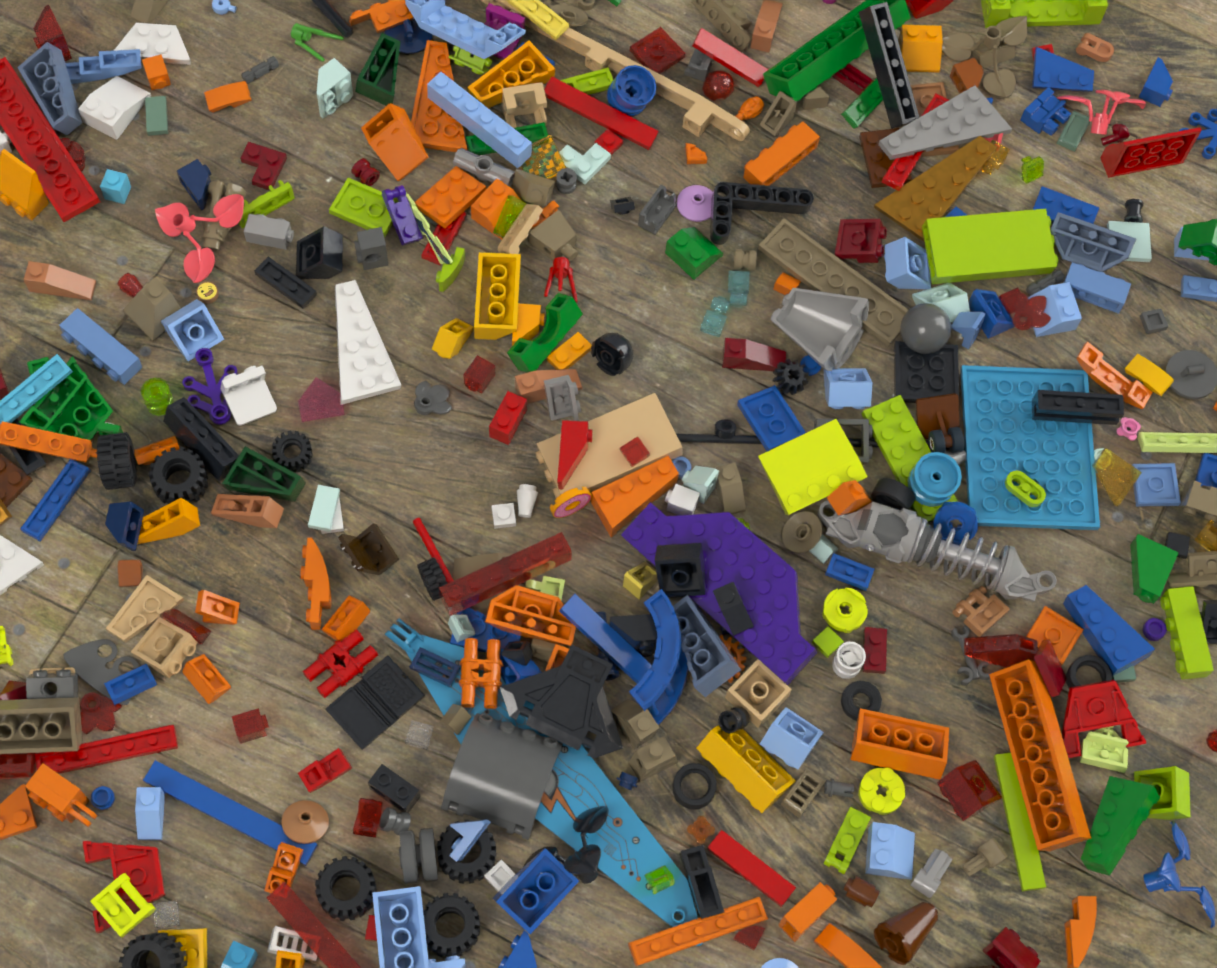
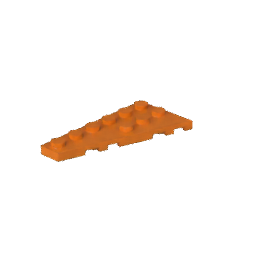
[411,40,467,152]

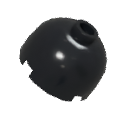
[591,333,634,376]

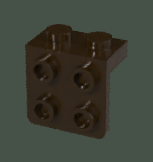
[338,523,399,575]

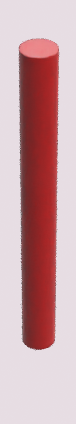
[413,518,458,593]

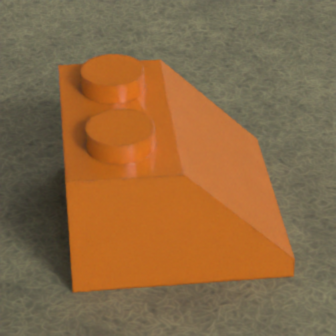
[471,178,525,240]

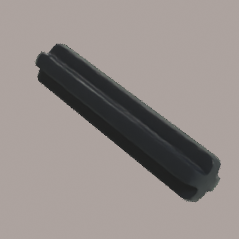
[312,0,353,38]

